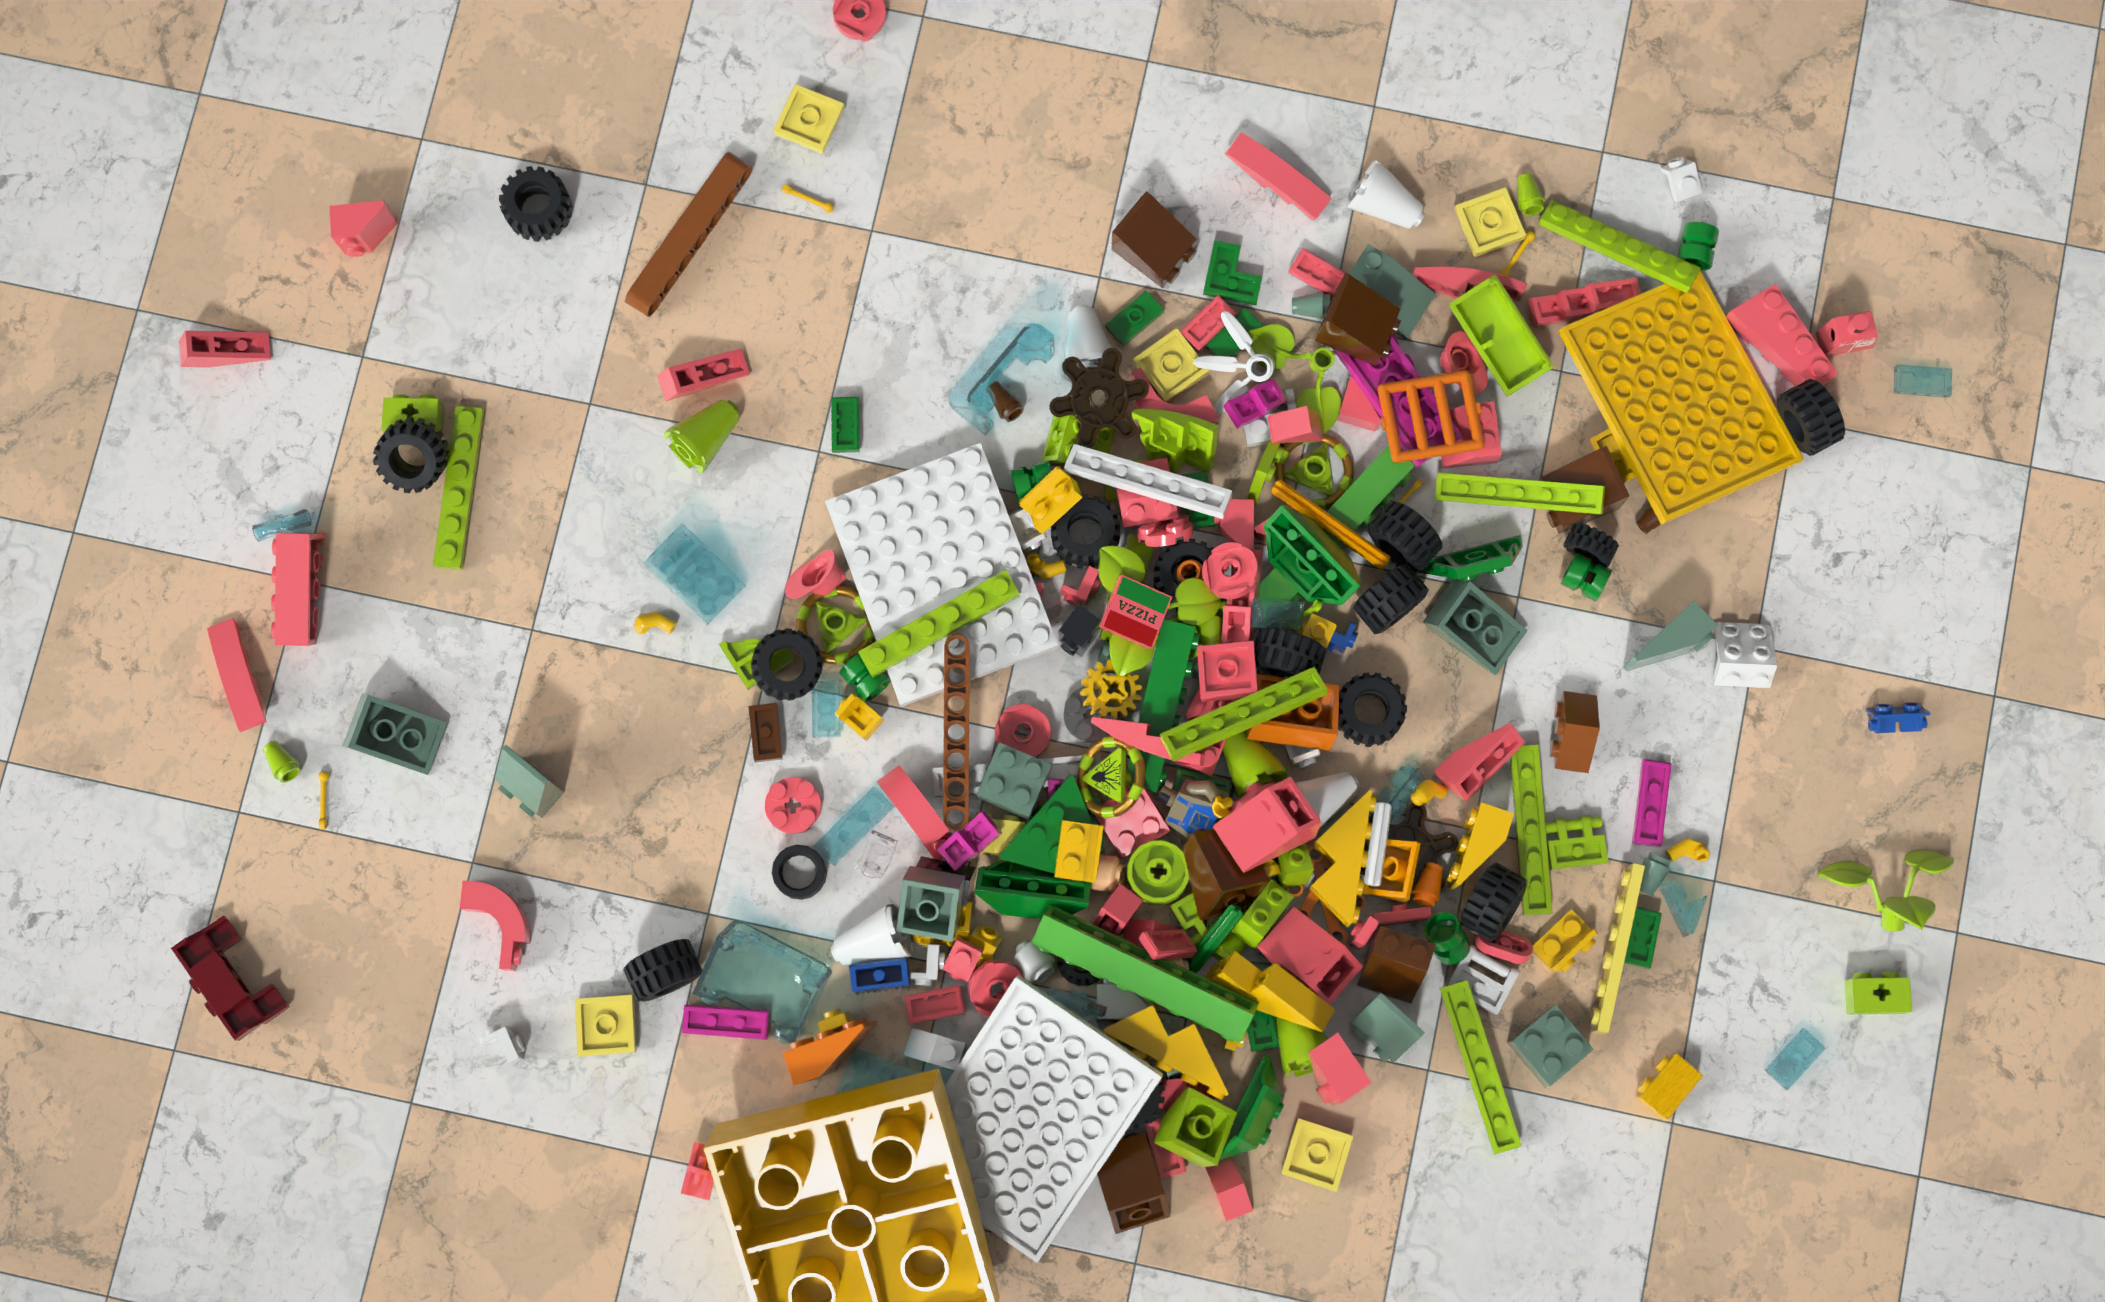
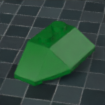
[1264,504,1362,605]
[974,860,1091,919]
[1220,1054,1284,1160]

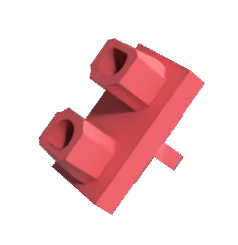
[681,1142,714,1200]

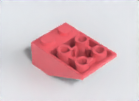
[1213,777,1322,873]
[1256,906,1363,1005]

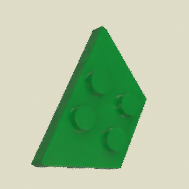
[1420,535,1523,581]
[998,774,1092,873]

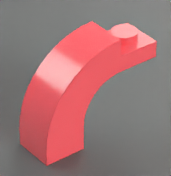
[1131,367,1219,425]
[877,765,952,860]
[460,880,530,972]

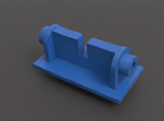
[1866,702,1930,734]

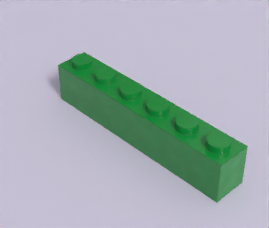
[1127,619,1200,792]

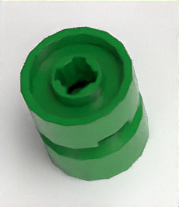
[1677,222,1719,271]
[1010,460,1051,503]
[1560,552,1612,602]
[839,653,891,703]
[1423,912,1471,965]

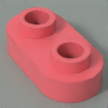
[1475,931,1533,964]

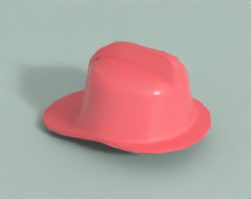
[1440,331,1488,394]
[784,549,846,599]

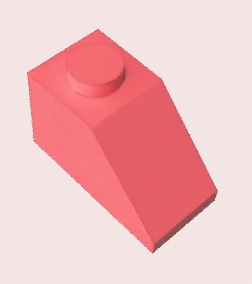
[1214,499,1254,549]
[1093,884,1143,937]

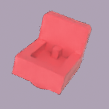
[1060,566,1101,606]
[943,937,984,982]

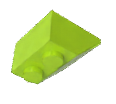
[1153,1087,1237,1167]

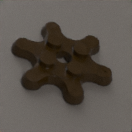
[1049,348,1149,448]
[1360,803,1458,906]

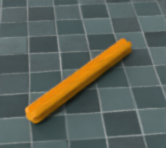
[1271,480,1391,570]

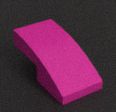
[1223,379,1288,429]
[937,812,1002,871]

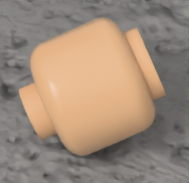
[1091,854,1126,893]

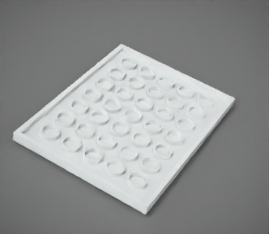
[825,443,1059,707]
[945,975,1164,1263]

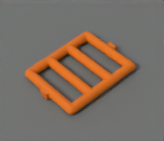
[1378,370,1485,463]

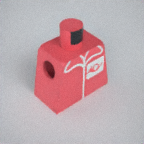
[1816,311,1878,357]

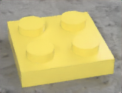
[773,84,845,154]
[1454,187,1526,257]
[1133,328,1209,403]
[575,995,636,1057]
[1281,1118,1353,1192]

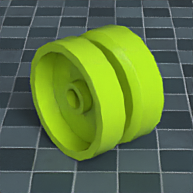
[1127,840,1189,906]

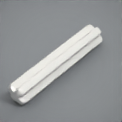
[1364,802,1392,886]

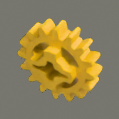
[1080,659,1142,720]

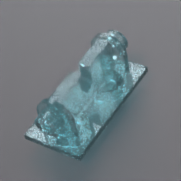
[1376,763,1425,823]

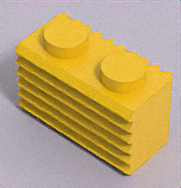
[1636,1053,1703,1121]

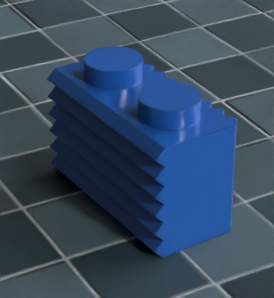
[849,958,911,995]

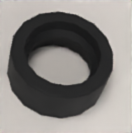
[772,844,827,900]

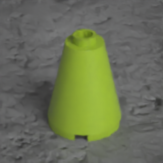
[664,399,740,474]
[1222,730,1288,799]
[1276,1017,1329,1078]

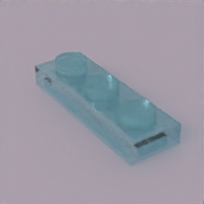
[814,786,894,866]

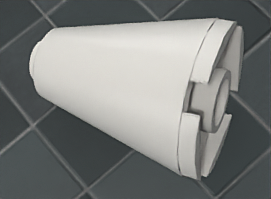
[1347,160,1425,229]
[1064,305,1112,382]
[1295,772,1360,829]
[831,903,914,965]

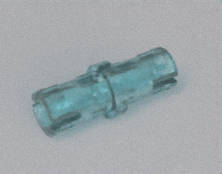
[252,509,312,542]

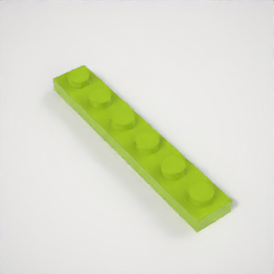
[1538,200,1701,294]
[433,406,485,570]
[1435,473,1605,515]
[858,570,1020,678]
[1160,667,1328,762]
[1510,745,1553,916]
[1439,979,1522,1155]

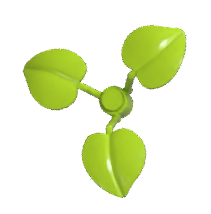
[1248,324,1341,434]
[1099,546,1221,676]
[1818,849,1954,932]

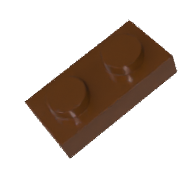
[748,703,783,763]

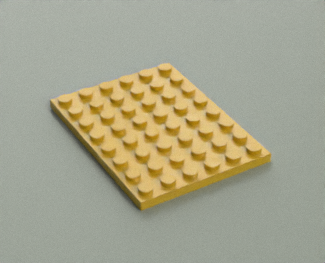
[1558,271,1804,525]

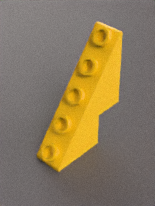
[1309,789,1377,928]
[1205,951,1335,1032]
[1103,1005,1229,1100]

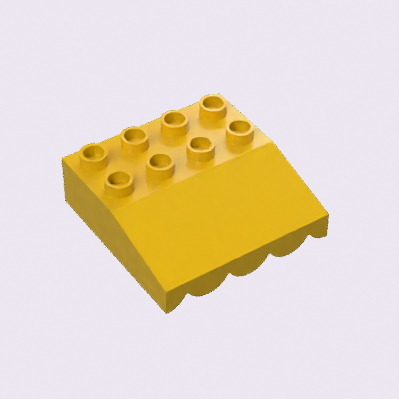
[704,1068,1000,1302]

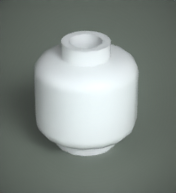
[1013,940,1055,983]

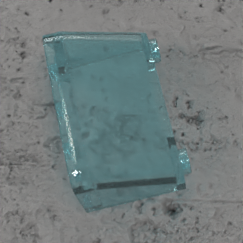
[948,323,1055,436]
[693,921,832,1044]

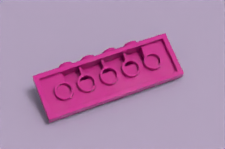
[1332,334,1463,467]

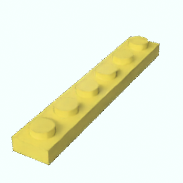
[1590,863,1645,1034]

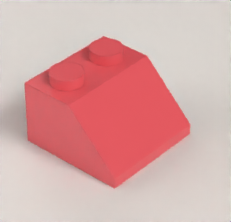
[329,200,397,257]
[1441,401,1502,469]
[1115,457,1178,528]

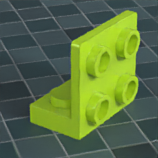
[1040,415,1115,466]

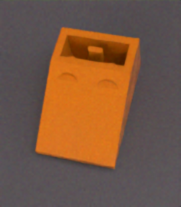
[783,1017,877,1086]

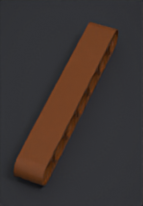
[625,152,753,317]
[943,633,970,831]

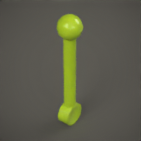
[1285,600,1323,630]

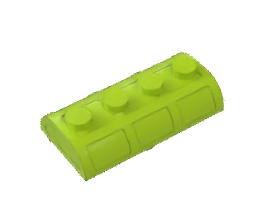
[1448,274,1554,397]

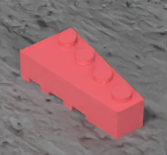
[1726,284,1838,386]
[271,532,325,646]
[1309,1033,1372,1106]

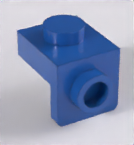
[1326,622,1358,654]

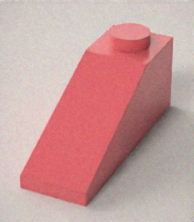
[179,330,271,368]
[657,349,750,401]
[1434,723,1525,802]

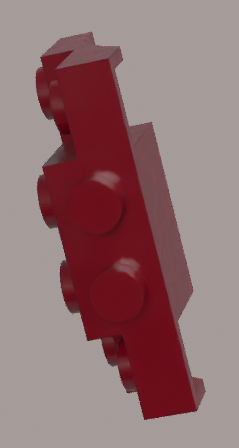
[171,916,289,1041]

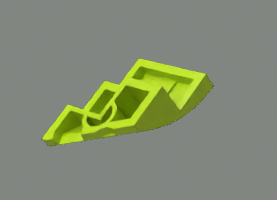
[1132,409,1219,473]

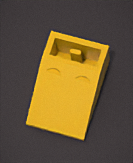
[1447,802,1514,891]

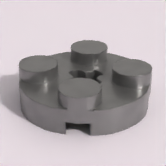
[1063,686,1119,743]

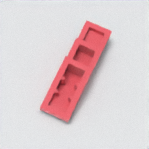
[1225,132,1332,220]
[1413,266,1528,301]
[1527,278,1641,327]
[1222,549,1263,644]
[207,618,267,732]
[1091,717,1205,766]

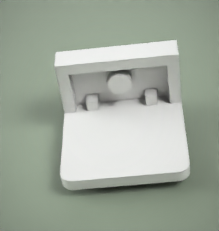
[1713,622,1777,688]

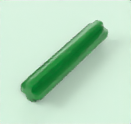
[1187,903,1244,972]

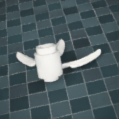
[1193,311,1275,415]

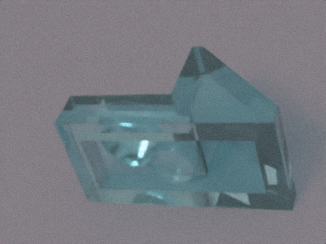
[1659,879,1707,938]

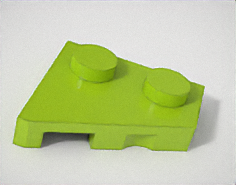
[1247,438,1285,507]
[719,638,795,690]

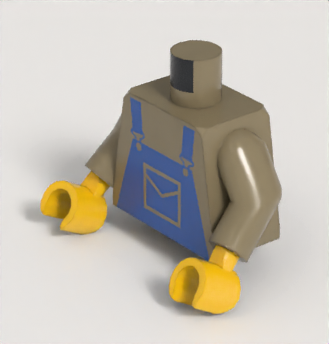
[1156,779,1233,846]

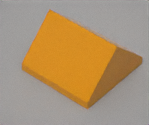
[1362,839,1420,903]

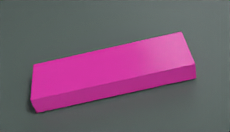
[1632,759,1672,848]
[682,1004,770,1040]

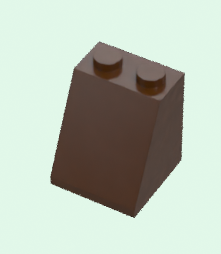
[1111,191,1197,289]
[1315,273,1401,366]
[1539,446,1629,534]
[1183,828,1270,921]
[1356,926,1436,1004]
[1097,1132,1170,1234]

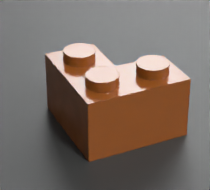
[1550,691,1600,773]

